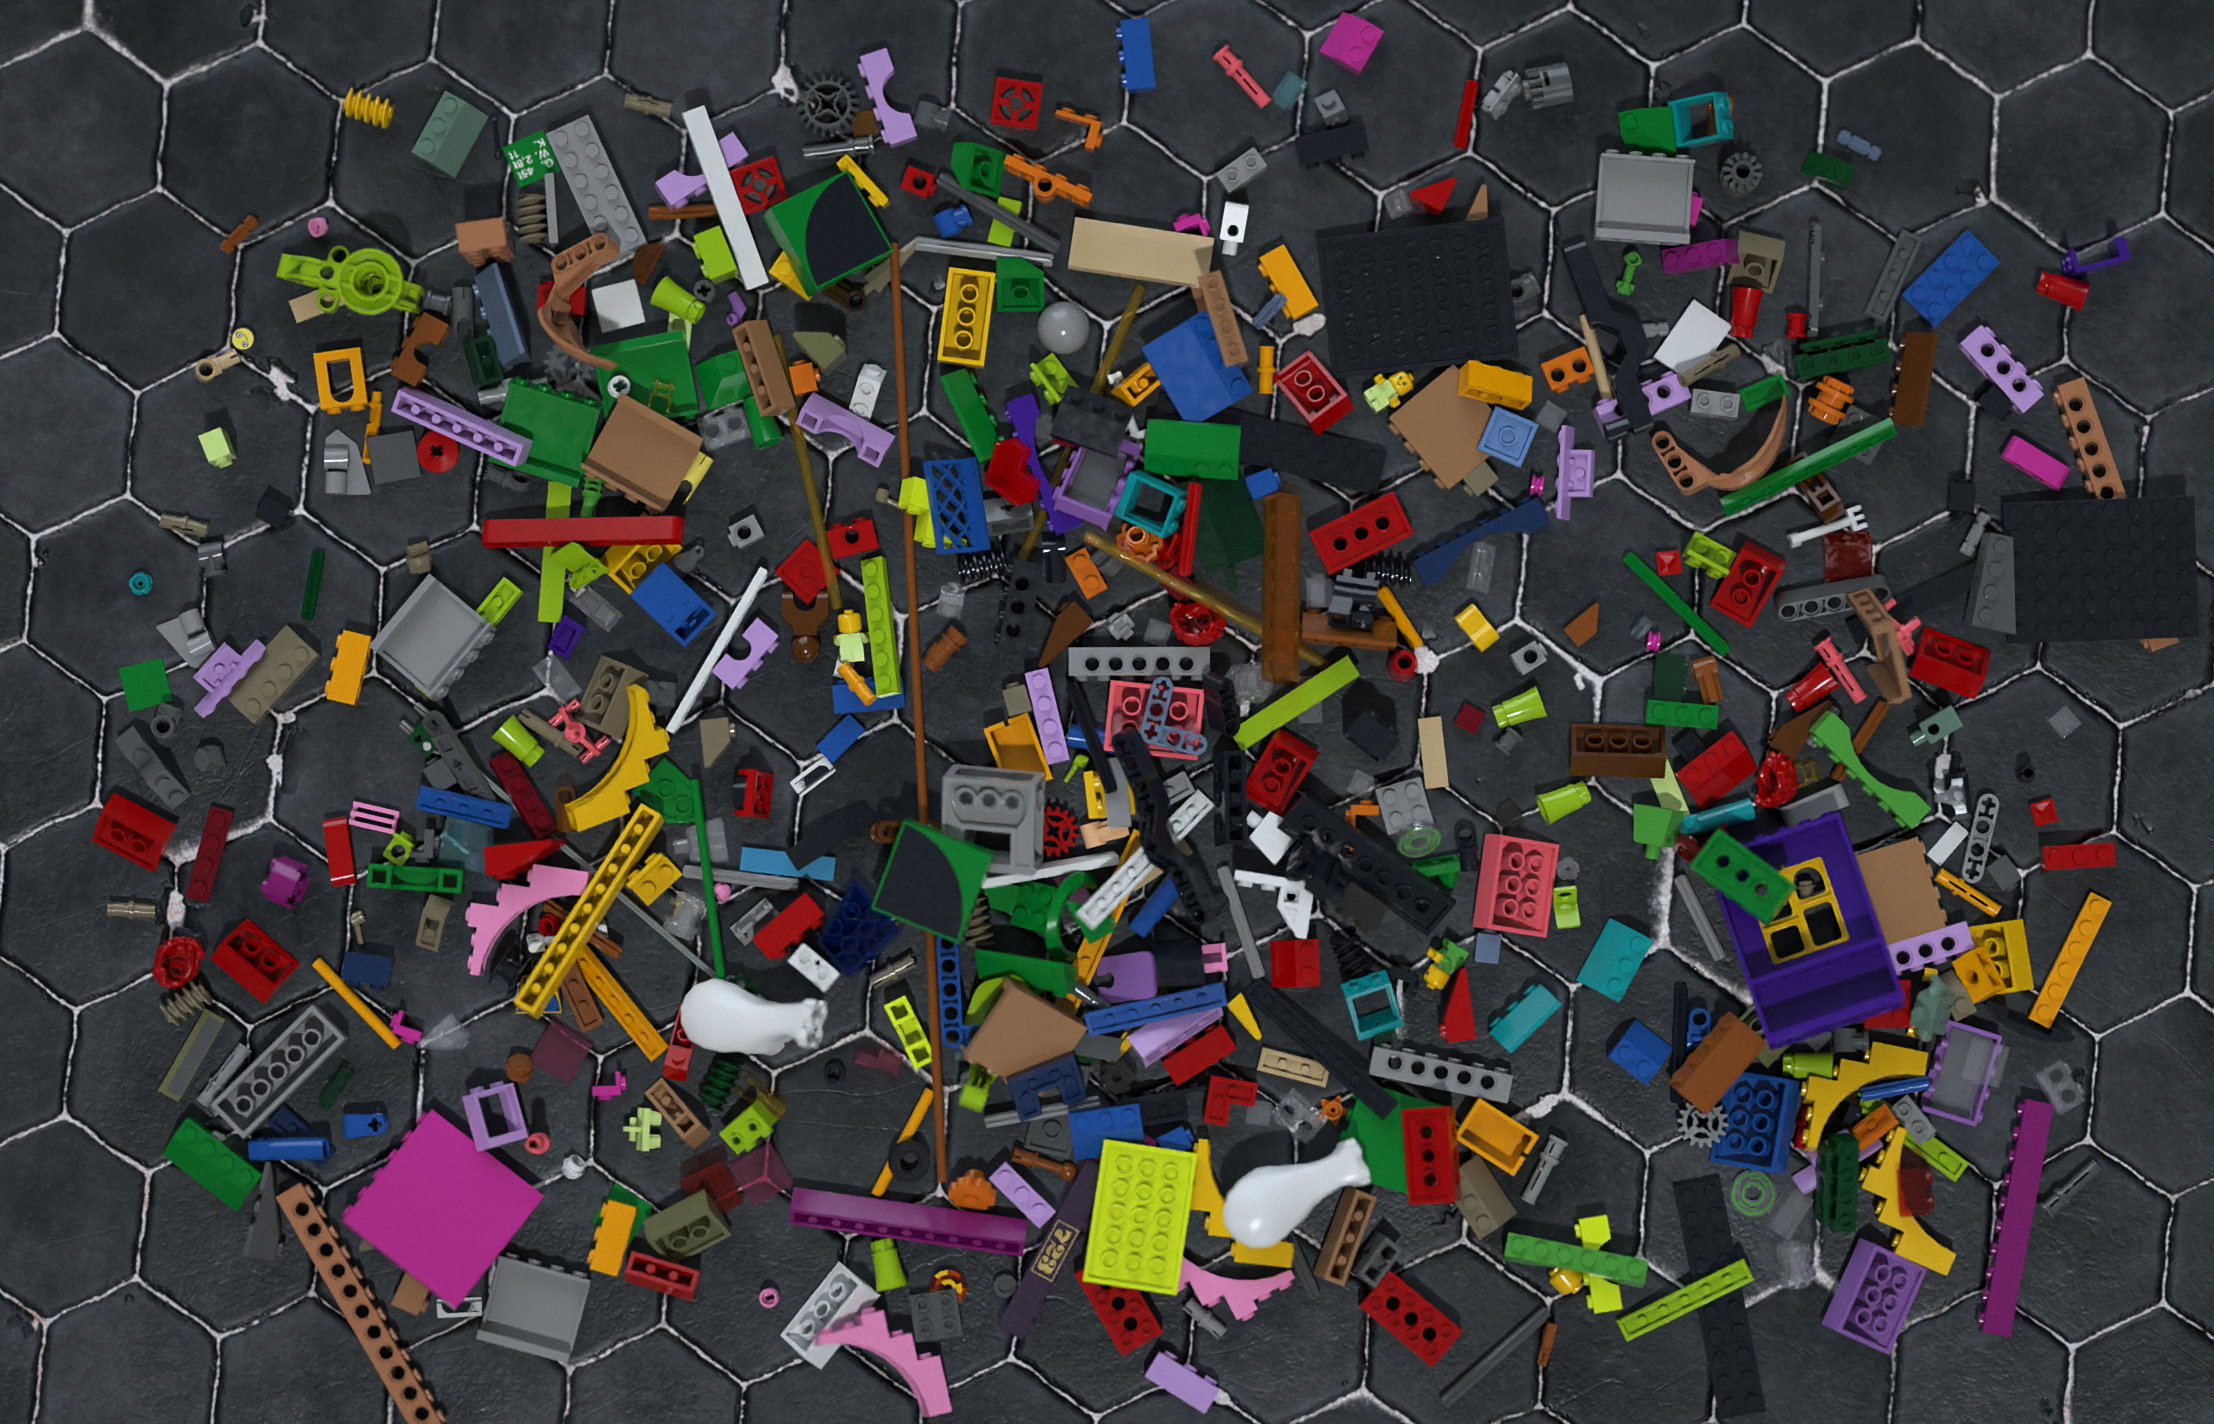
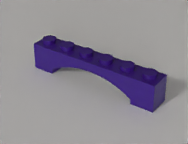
[1004,393,1083,536]

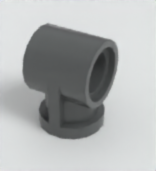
[913,101,951,133]
[1511,272,1541,305]
[197,541,227,578]
[641,680,677,707]
[151,702,183,740]
[1833,1028,1869,1052]

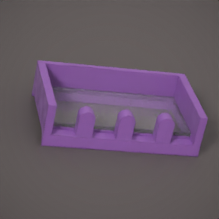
[1052,439,1142,532]
[1918,1020,2004,1127]

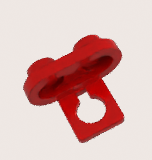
[1155,525,1183,571]

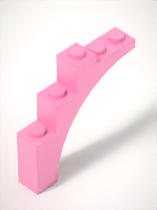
[465,864,593,976]
[1177,1256,1295,1321]
[812,1307,952,1417]

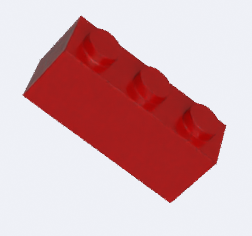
[2039,842,2116,871]
[1162,1023,1237,1086]
[625,1251,700,1302]

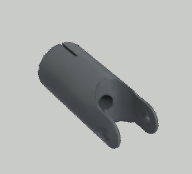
[452,287,474,341]
[666,546,704,579]

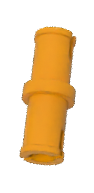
[1257,346,1276,394]
[837,661,877,706]

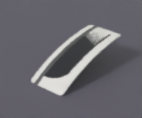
[790,757,836,797]
[437,1297,482,1318]

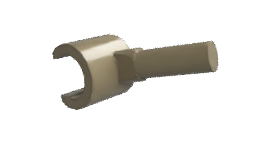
[875,488,903,511]
[350,910,366,945]

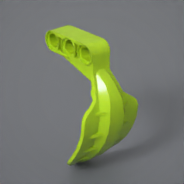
[959,975,1031,1113]

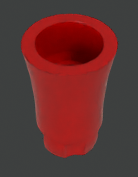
[2035,271,2091,312]
[1730,287,1764,338]
[1386,649,1418,682]
[1784,662,1840,713]

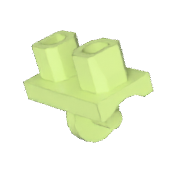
[623,1108,662,1151]

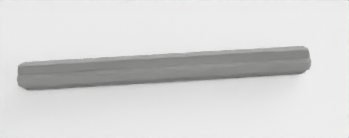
[915,236,1054,267]

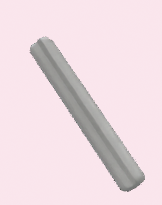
[1674,874,1726,961]

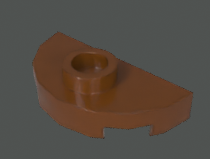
[632,243,667,288]

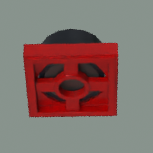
[990,77,1043,131]
[729,155,789,216]
[732,769,774,820]

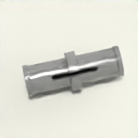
[1182,1298,1227,1340]

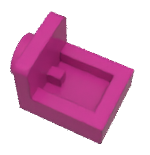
[1173,213,1210,237]
[390,1010,424,1044]
[592,1071,627,1100]

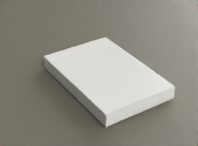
[1653,300,1732,384]

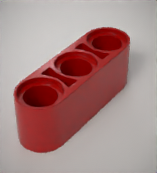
[323,816,357,887]

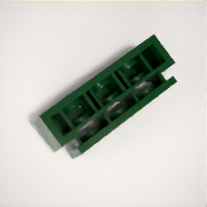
[1792,329,1892,382]
[1815,1133,1860,1233]

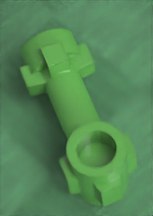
[1616,251,1642,296]

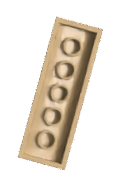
[1068,217,1214,289]

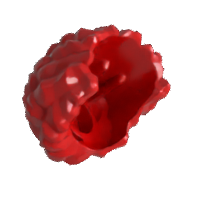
[1169,600,1226,647]
[1754,751,1799,809]
[152,936,206,989]

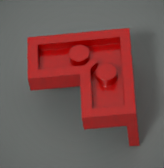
[984,437,1041,506]
[1203,1076,1258,1126]

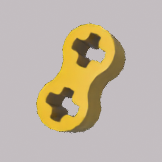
[1454,604,1500,653]

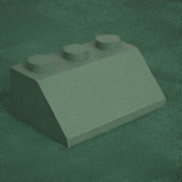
[411,91,489,178]

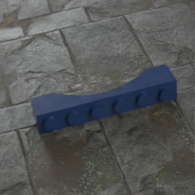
[1412,496,1550,588]

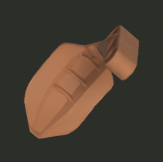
[537,233,620,371]
[1652,395,1787,496]

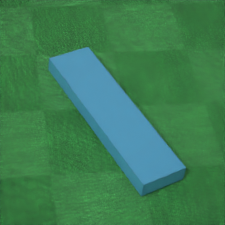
[740,847,836,881]

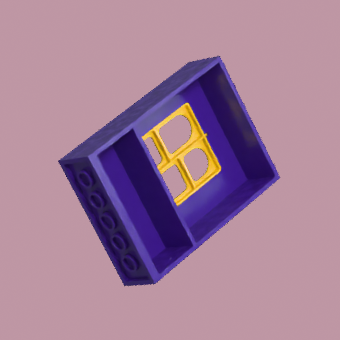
[1715,811,1906,1051]

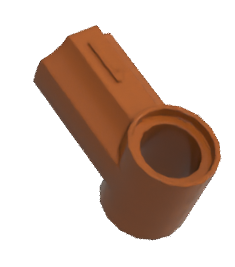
[1690,655,1724,705]

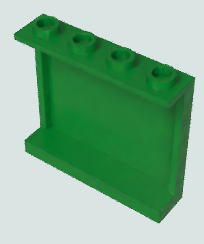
[590,330,700,423]
[488,376,603,488]
[1338,1088,1441,1194]

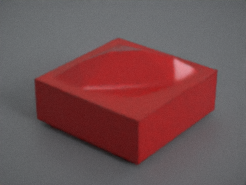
[1655,550,1682,576]
[2028,798,2058,827]

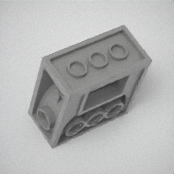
[941,764,1046,876]

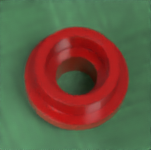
[538,913,561,936]

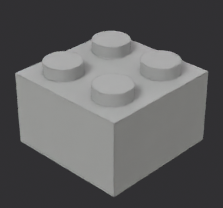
[1374,777,1433,836]

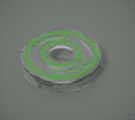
[1395,821,1442,858]
[1729,1170,1777,1217]

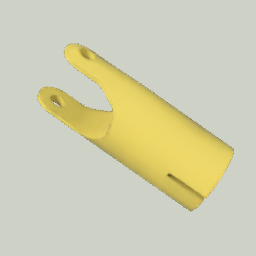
[683,451,714,504]

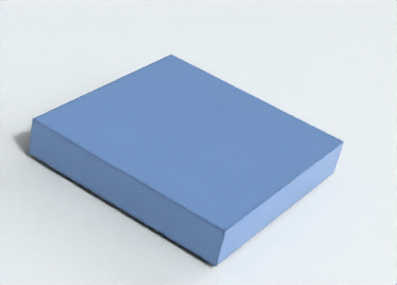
[1477,406,1539,468]

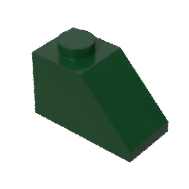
[1801,151,1856,191]

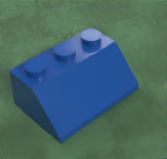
[1068,1103,1145,1161]

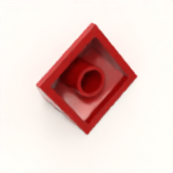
[1407,177,1456,217]

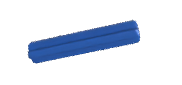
[1860,1076,1930,1102]

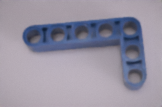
[937,936,982,1048]

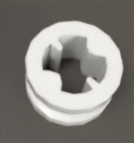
[607,376,630,398]

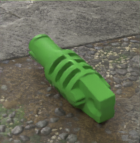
[580,476,605,518]

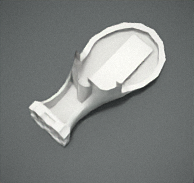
[1223,1138,1371,1248]

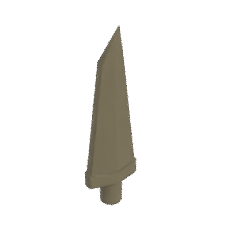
[860,238,916,297]

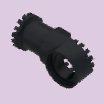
[1454,825,1480,872]

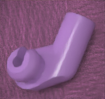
[727,291,747,326]

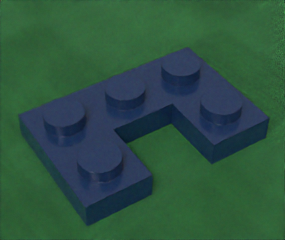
[1006,1053,1087,1123]

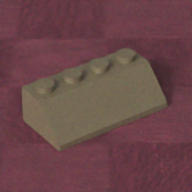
[226,624,321,725]

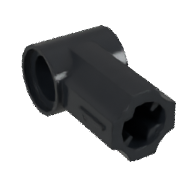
[1042,536,1067,584]

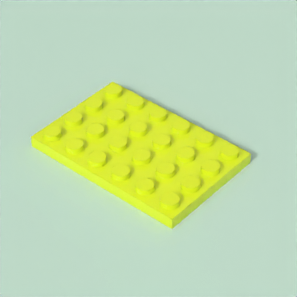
[1082,1139,1198,1295]

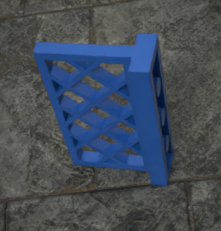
[923,457,991,555]

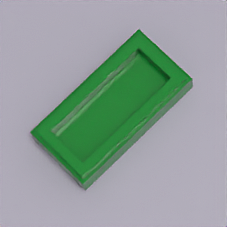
[1737,373,1790,413]

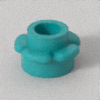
[129,572,152,595]

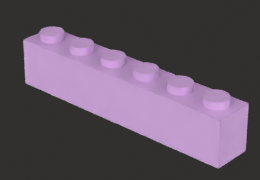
[391,386,533,467]

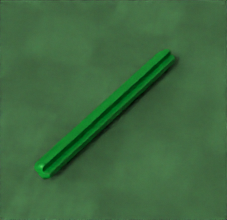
[1623,552,1730,656]

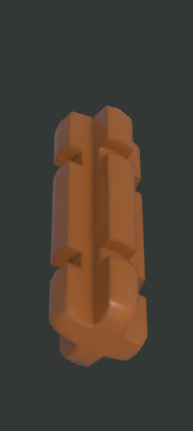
[219,215,259,255]

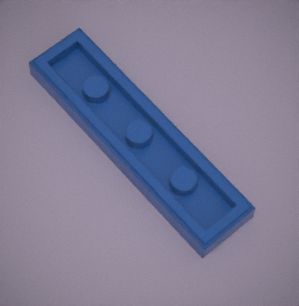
[415,785,513,830]

